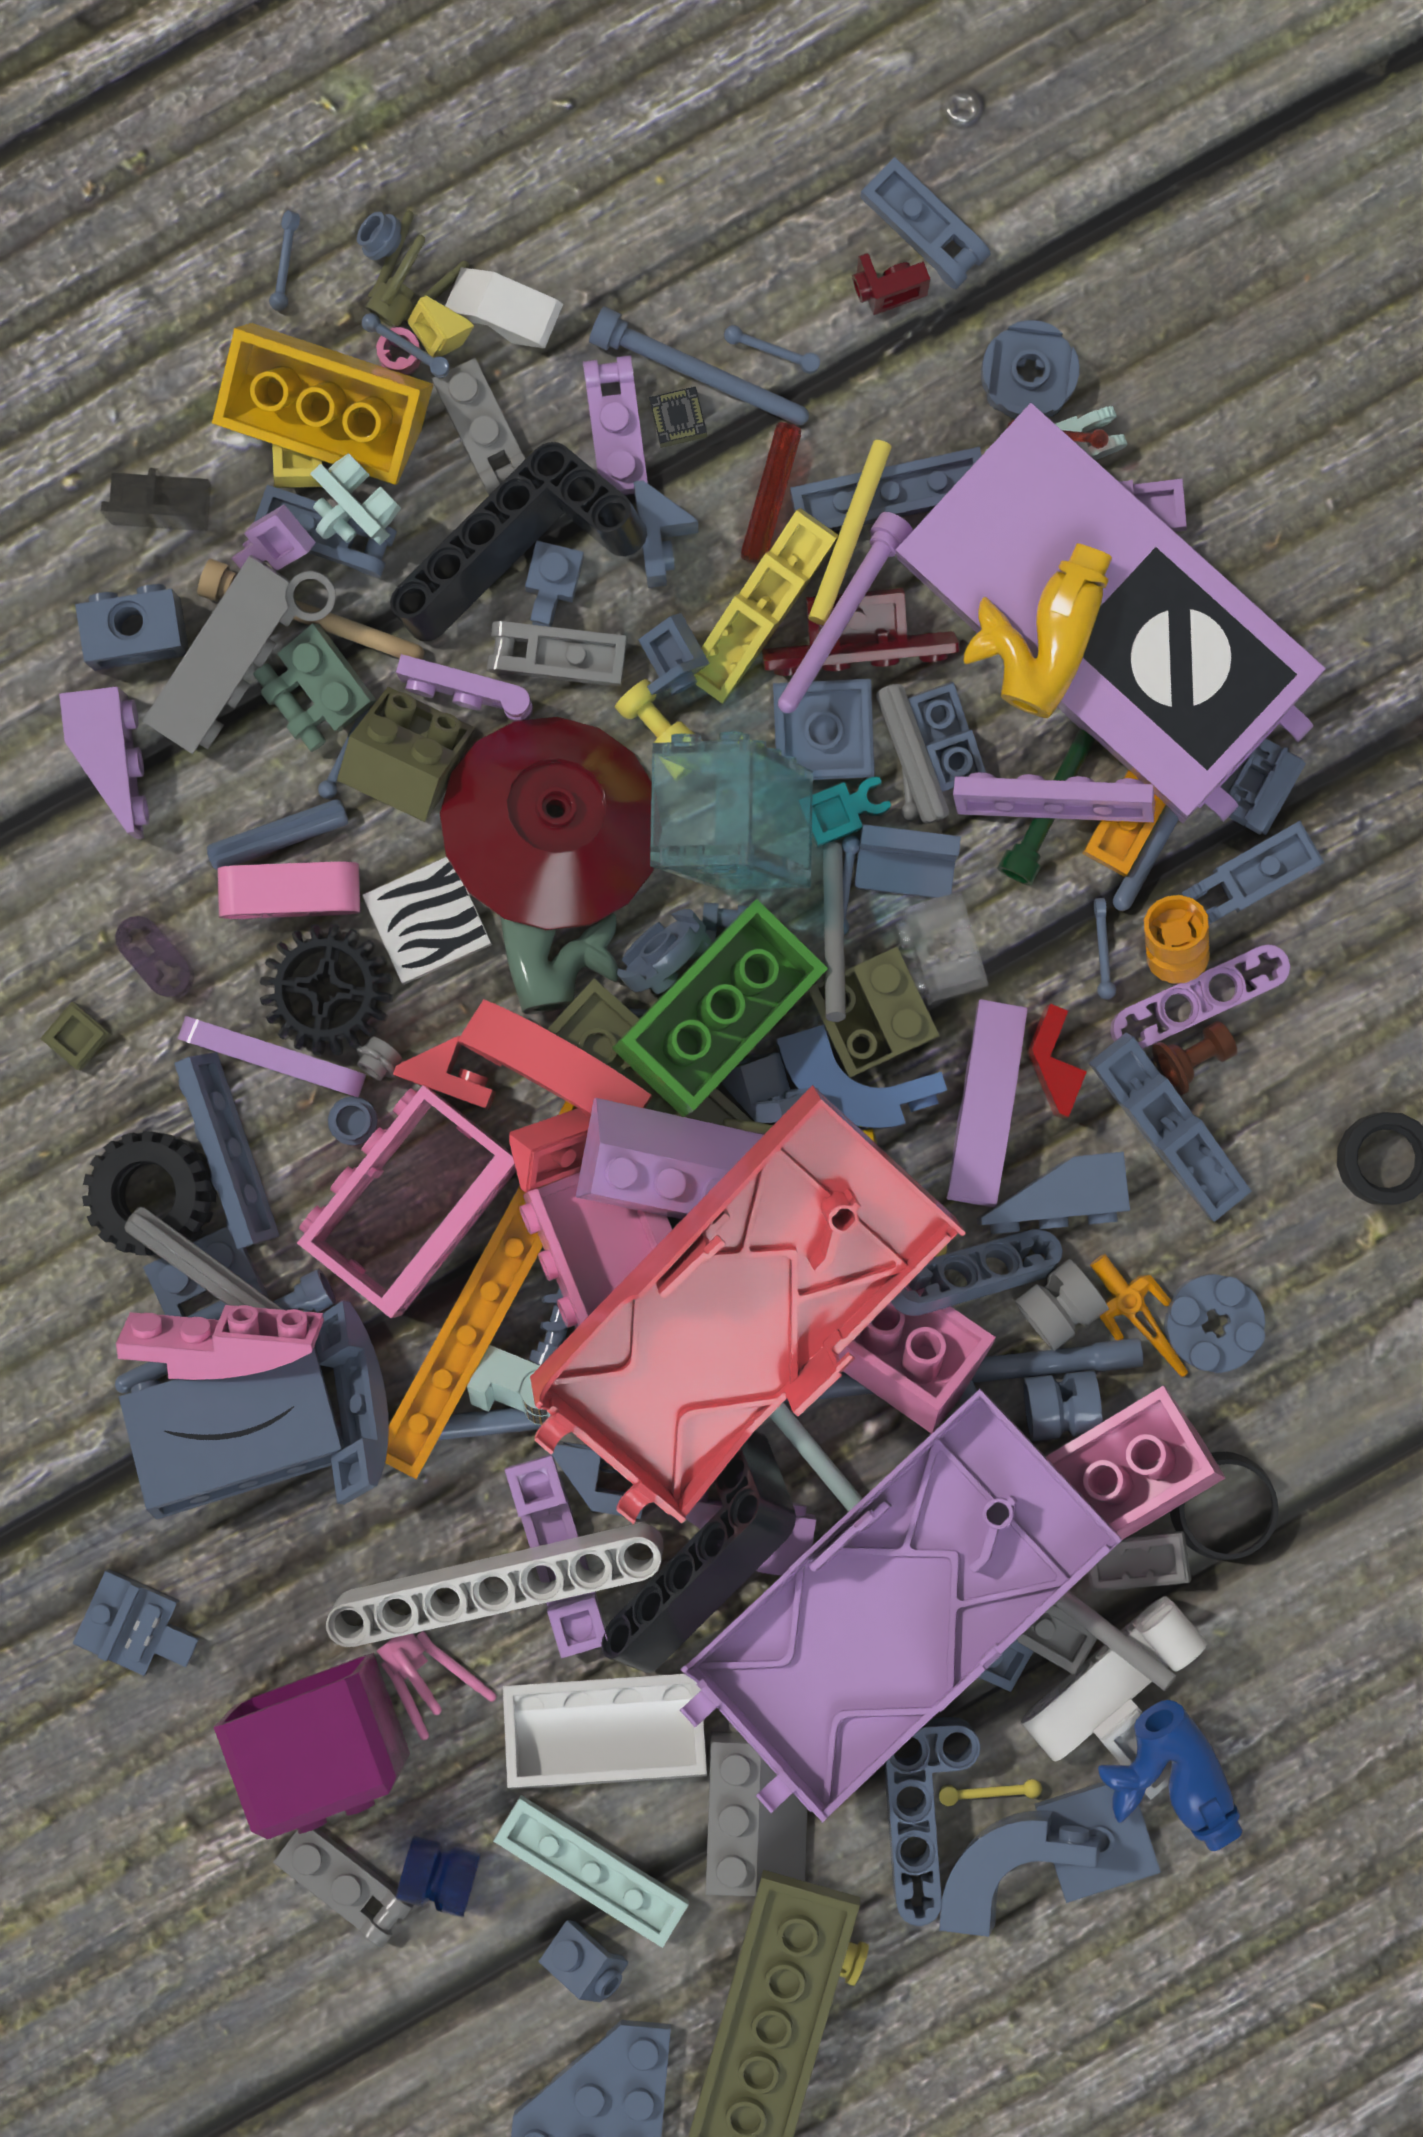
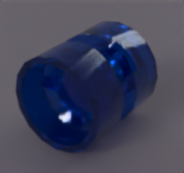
[396,1835,481,1918]

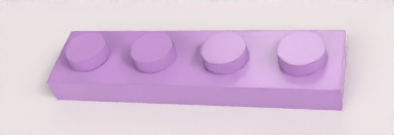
[953,773,1155,823]

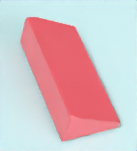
[509,1108,590,1192]

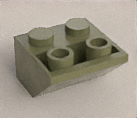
[337,687,475,822]
[808,947,939,1078]

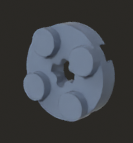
[981,320,1079,419]
[617,909,711,994]
[1164,1274,1265,1373]

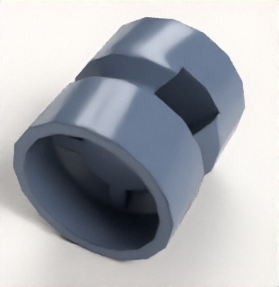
[1023,1371,1103,1442]

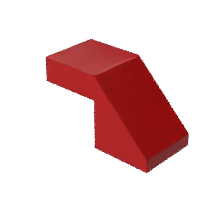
[1027,1003,1087,1119]

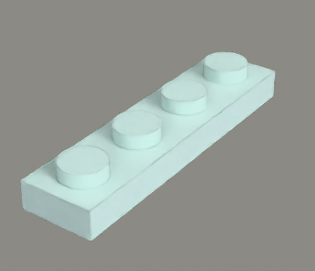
[493,1795,689,1948]

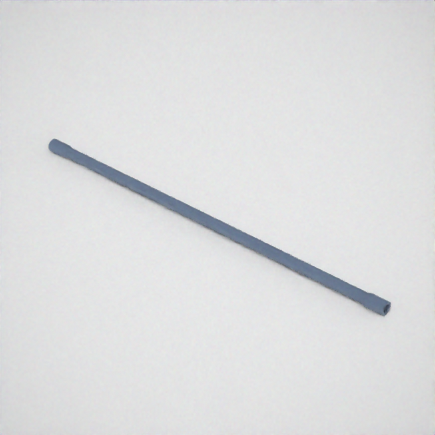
[337,1338,1143,1442]

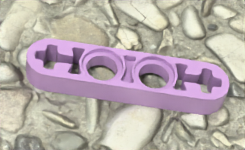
[1110,945,1290,1049]
[178,1016,366,1098]

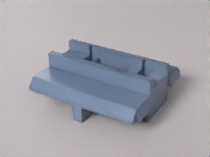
[1221,739,1306,835]

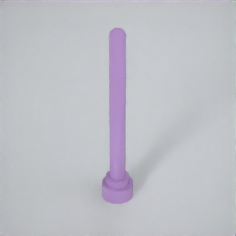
[778,512,913,713]

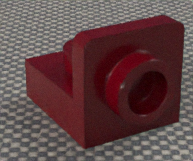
[852,253,931,315]

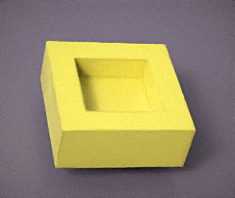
[272,444,322,488]

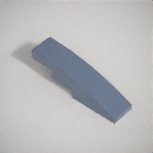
[1089,1032,1252,1222]

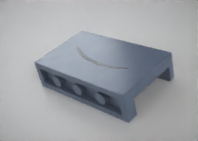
[118,1345,345,1520]

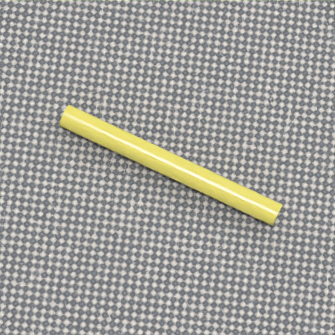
[808,440,892,625]

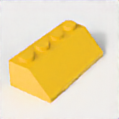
[212,323,434,485]

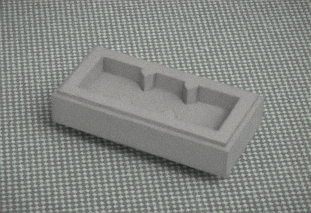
[1088,1531,1191,1592]

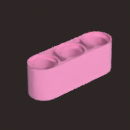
[218,862,360,919]

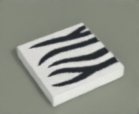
[362,857,492,985]

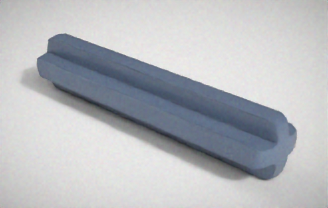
[207,799,348,870]

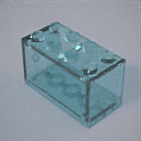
[650,732,813,890]

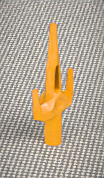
[1090,1254,1188,1377]

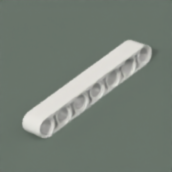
[326,1523,664,1647]

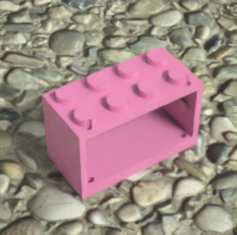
[297,1085,516,1318]

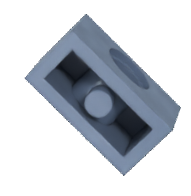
[75,584,189,671]

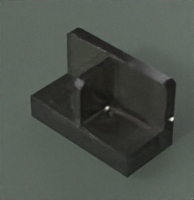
[101,468,211,531]

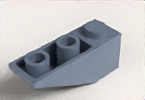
[977,1152,1130,1234]

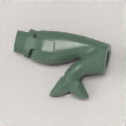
[501,913,618,1014]

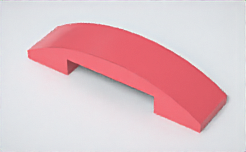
[457,999,652,1118]

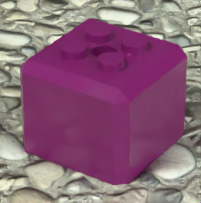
[214,1653,410,1839]

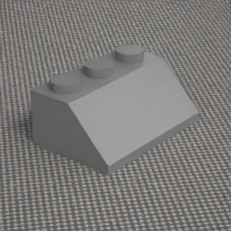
[706,1732,807,1897]

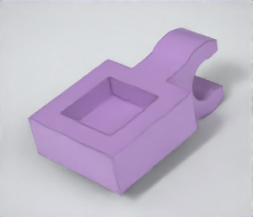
[231,505,316,571]

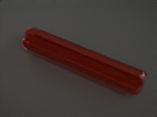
[741,422,801,564]

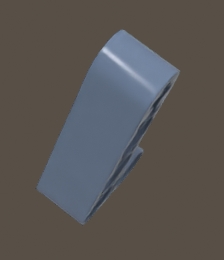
[884,1717,980,1926]

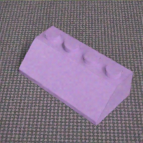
[576,1098,764,1220]

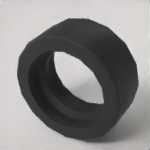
[1337,1112,1423,1205]

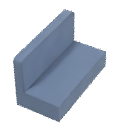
[854,824,961,900]

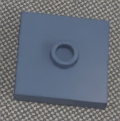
[773,679,875,781]
[1034,1782,1161,1903]

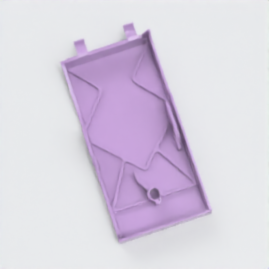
[680,1389,1122,1823]

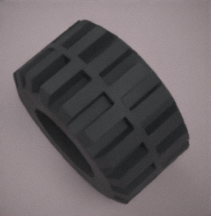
[82,1131,217,1256]

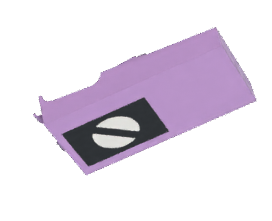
[895,403,1326,823]

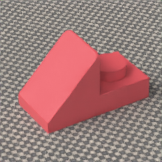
[393,1036,496,1110]

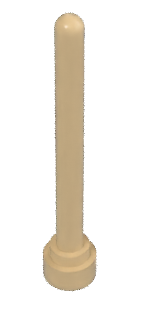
[197,558,424,660]

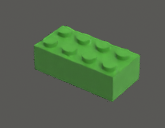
[612,899,828,1117]

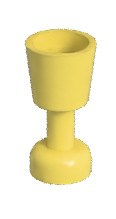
[615,679,713,782]

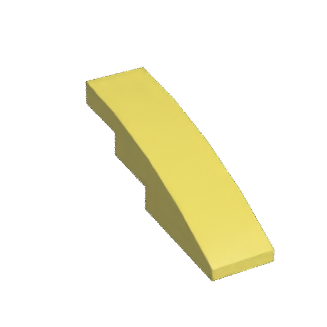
[694,508,839,704]

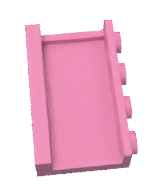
[520,1172,672,1328]

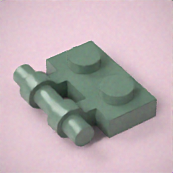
[253,623,377,752]

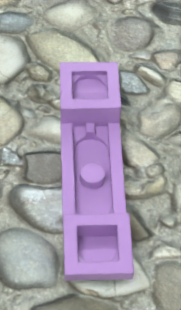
[505,1454,607,1658]

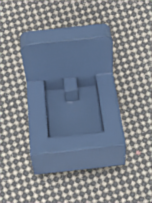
[638,613,710,696]
[538,1920,629,2002]

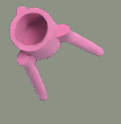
[377,1631,497,1740]

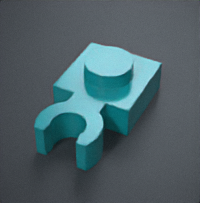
[799,777,891,848]

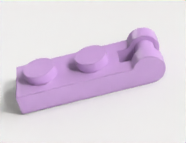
[583,355,648,495]
[396,654,533,722]

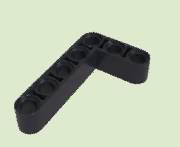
[390,442,647,642]
[601,1430,796,1673]

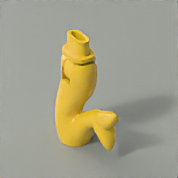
[963,543,1112,718]

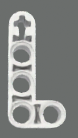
[1021,1596,1208,1762]

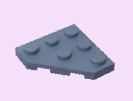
[511,2020,671,2137]

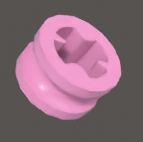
[376,327,421,375]

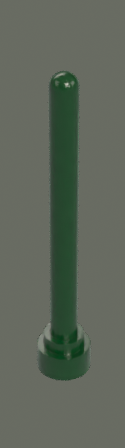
[997,729,1096,886]

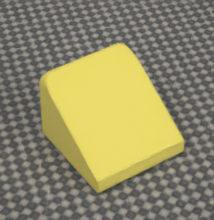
[407,296,474,358]

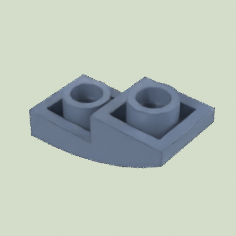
[908,682,986,792]

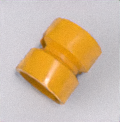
[1144,895,1210,984]

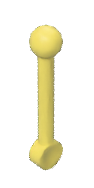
[939,1779,1042,1806]

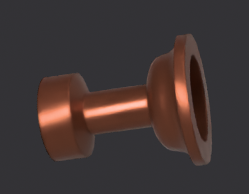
[1152,1021,1237,1096]

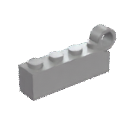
[142,555,336,754]

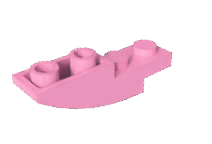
[116,1305,324,1380]

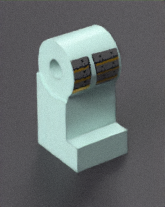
[467,1345,551,1425]

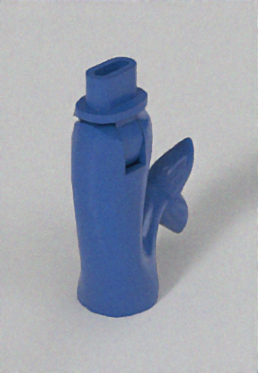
[1098,1700,1243,1851]

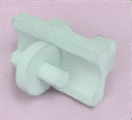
[310,453,401,545]

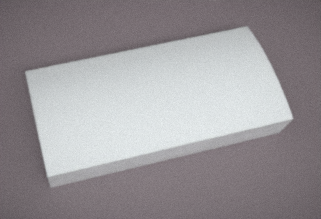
[503,1674,707,1790]

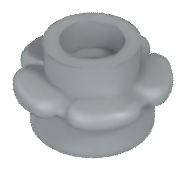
[356,1036,402,1081]

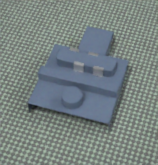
[72,1569,199,1676]

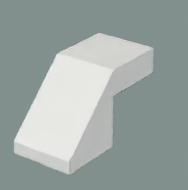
[445,268,563,348]

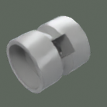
[1014,1259,1109,1351]

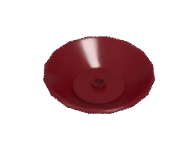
[440,716,664,930]

